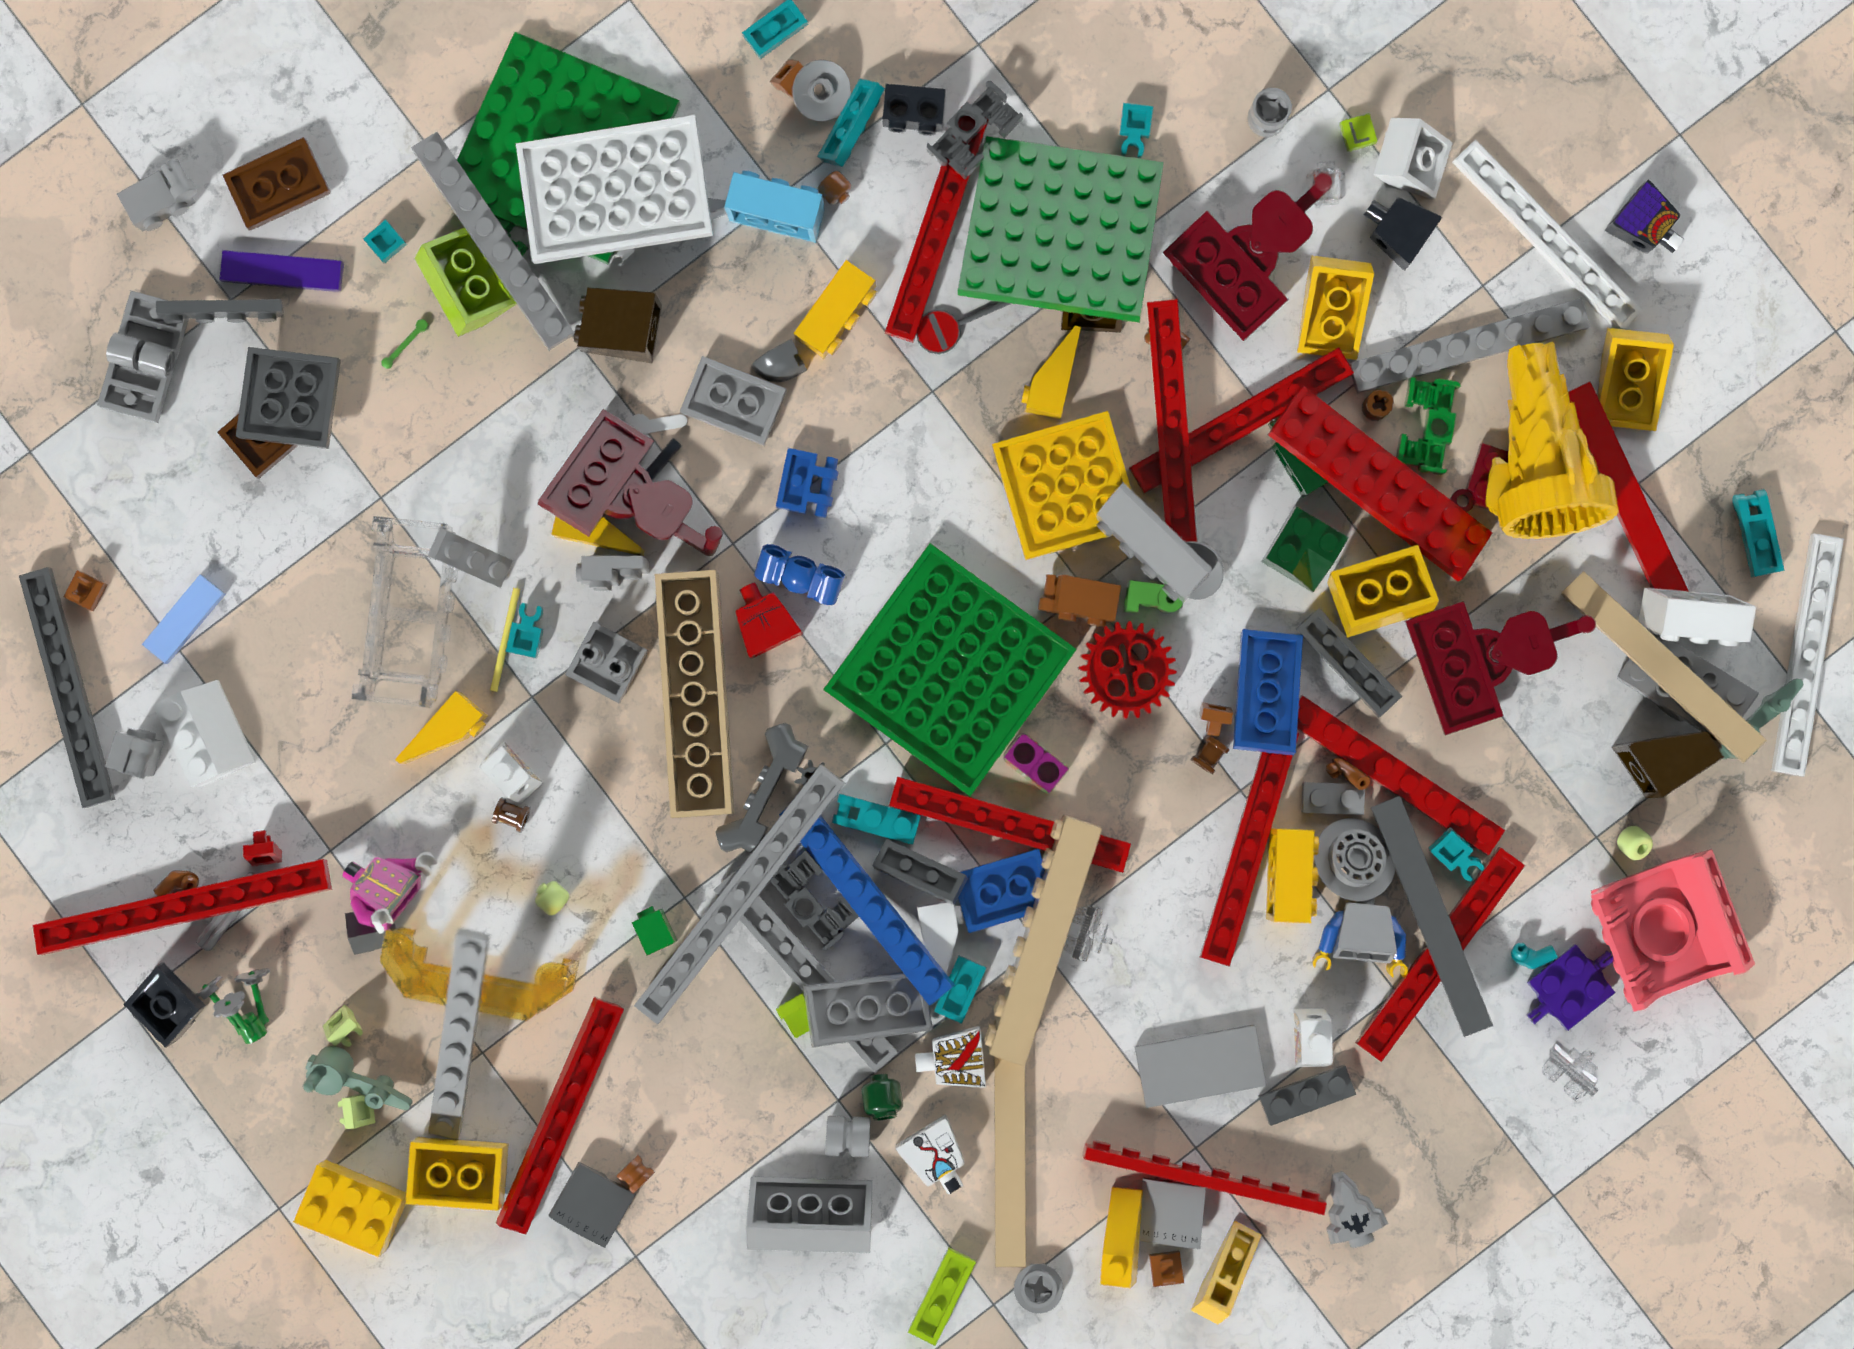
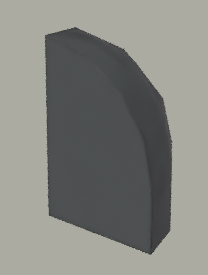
[751,339,807,382]
[345,912,396,955]

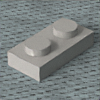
[1302,782,1365,815]

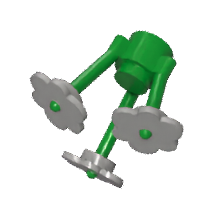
[195,968,270,1044]

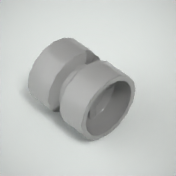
[1248,88,1292,137]
[826,1116,871,1158]

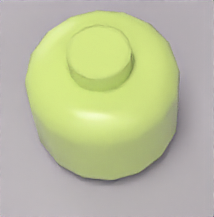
[1617,826,1653,860]
[535,881,569,915]

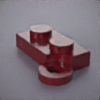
[1450,443,1508,512]

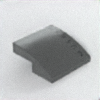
[548,1162,636,1248]

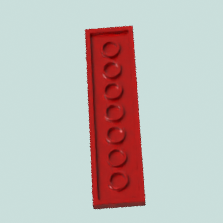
[1268,386,1493,582]

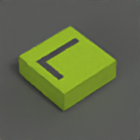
[1339,113,1378,152]

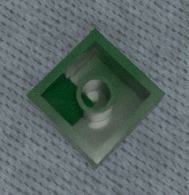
[1261,506,1349,593]

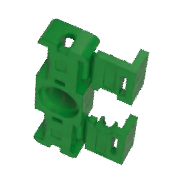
[1396,377,1461,475]

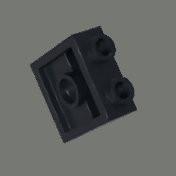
[123,962,206,1048]

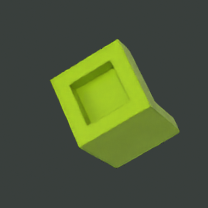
[776,992,809,1038]

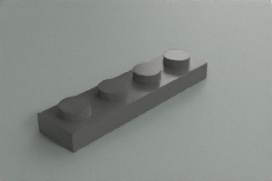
[156,299,284,323]
[1296,608,1403,718]

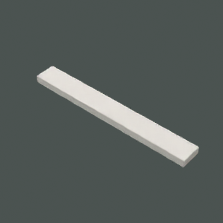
[1452,139,1643,330]
[1771,533,1844,777]

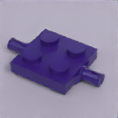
[1526,944,1616,1031]

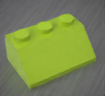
[414,227,516,337]

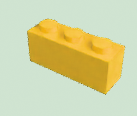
[793,260,877,359]

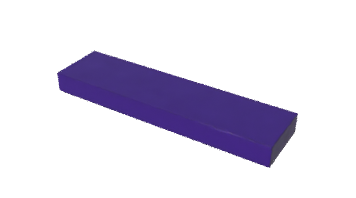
[219,250,344,292]

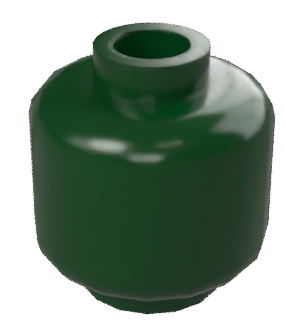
[861,1074,903,1121]

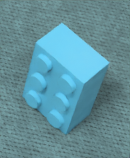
[724,170,825,243]

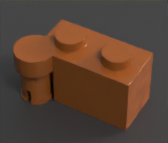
[1038,574,1121,627]

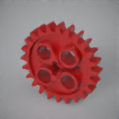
[1078,621,1177,720]

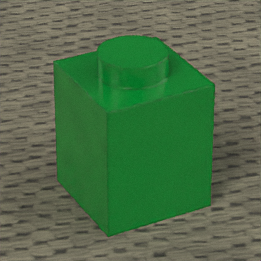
[632,906,678,956]

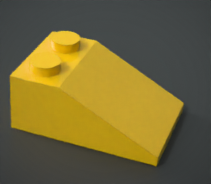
[1297,255,1374,360]
[1597,328,1674,431]

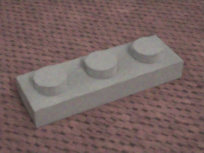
[428,528,513,588]

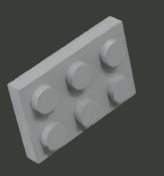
[680,356,787,446]

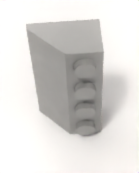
[1096,483,1212,602]
[746,1177,872,1253]

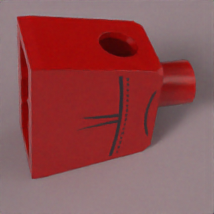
[735,582,803,659]

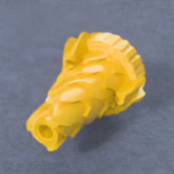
[1485,342,1618,539]

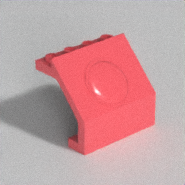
[1591,849,1755,1012]

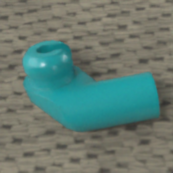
[1511,943,1558,969]

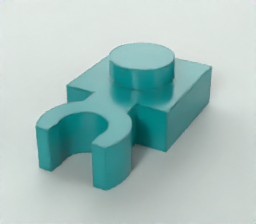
[1119,103,1153,159]
[506,603,544,658]
[1428,827,1484,882]

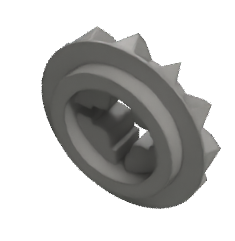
[1014,1263,1063,1313]

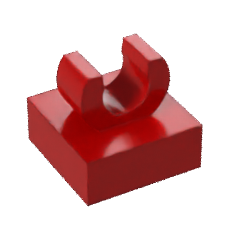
[243,830,282,867]

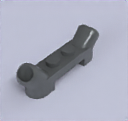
[715,723,808,853]

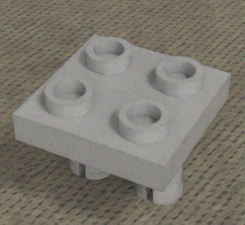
[565,622,648,704]

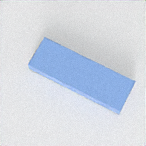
[142,575,226,664]

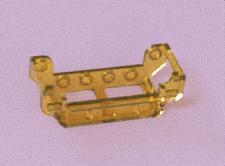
[380,927,579,1021]

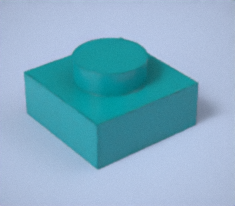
[363,219,407,264]

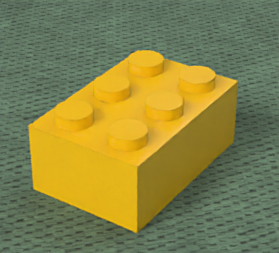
[1327,545,1439,638]
[1266,828,1319,924]
[405,1137,509,1211]
[293,1160,406,1257]

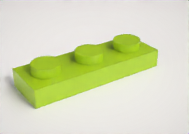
[908,1247,976,1346]

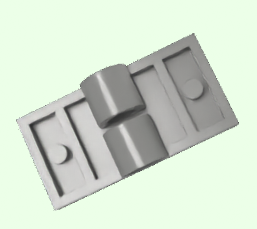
[97,291,189,423]
[1617,633,1759,745]

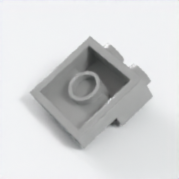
[576,556,650,591]

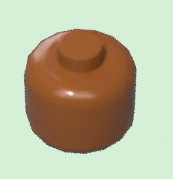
[818,171,852,205]

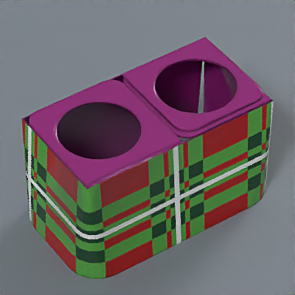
[1003,733,1070,793]

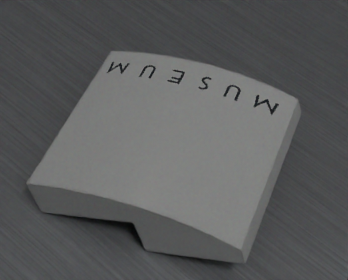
[1140,1178,1206,1249]

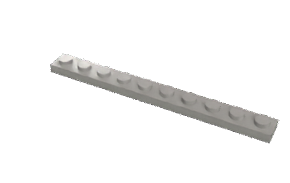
[634,764,845,1025]

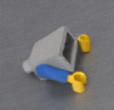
[1312,898,1408,978]

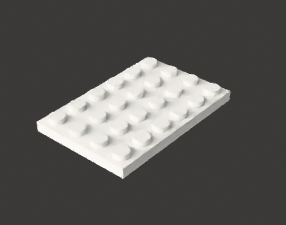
[516,115,713,264]

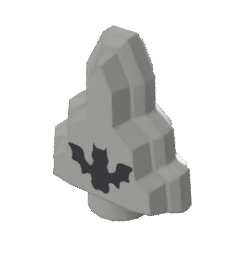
[1326,1171,1388,1248]

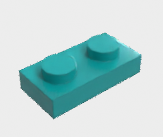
[742,0,808,59]
[934,955,987,1024]

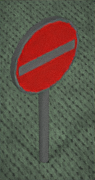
[916,302,1011,354]

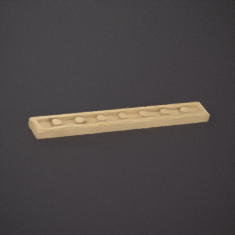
[1561,571,1767,764]
[994,1020,1026,1267]

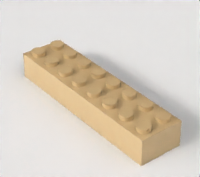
[655,570,735,818]
[984,814,1102,1066]

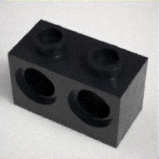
[882,84,946,136]

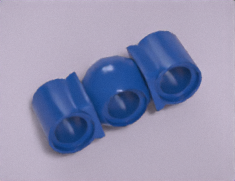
[754,544,845,605]

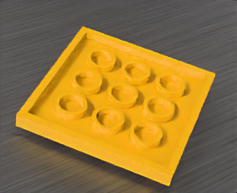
[992,411,1131,561]

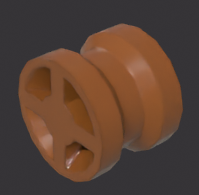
[616,1155,655,1194]

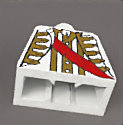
[479,741,543,804]
[1293,1008,1333,1067]
[915,1026,986,1088]

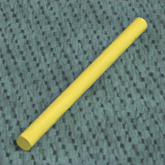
[490,588,521,692]

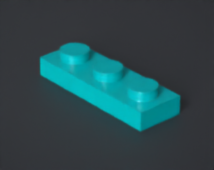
[817,79,885,167]

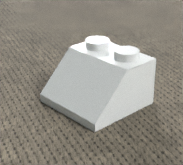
[1373,118,1453,199]

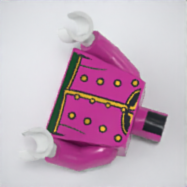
[342,852,438,933]

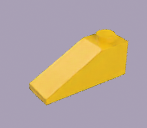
[1021,326,1081,419]
[551,516,645,556]
[395,691,488,764]
[1100,1187,1143,1288]
[1191,1221,1262,1325]

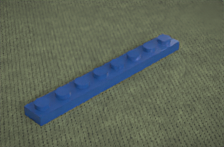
[779,808,955,1006]

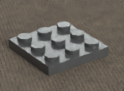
[236,347,341,449]

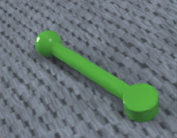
[381,319,429,369]

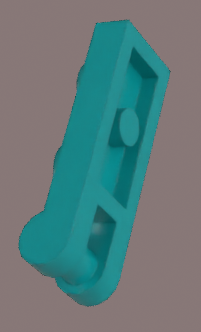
[1732,489,1785,578]
[831,793,921,845]

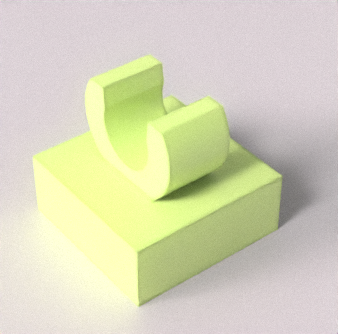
[323,1005,363,1047]
[338,1094,375,1129]

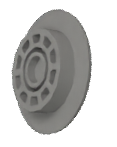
[1314,818,1395,901]

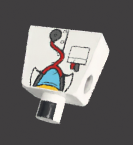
[896,1114,964,1194]

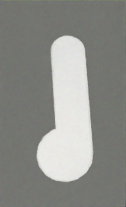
[629,414,687,434]

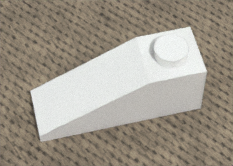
[917,901,963,973]

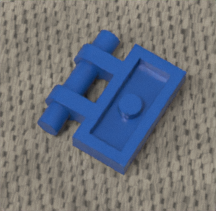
[776,448,839,518]

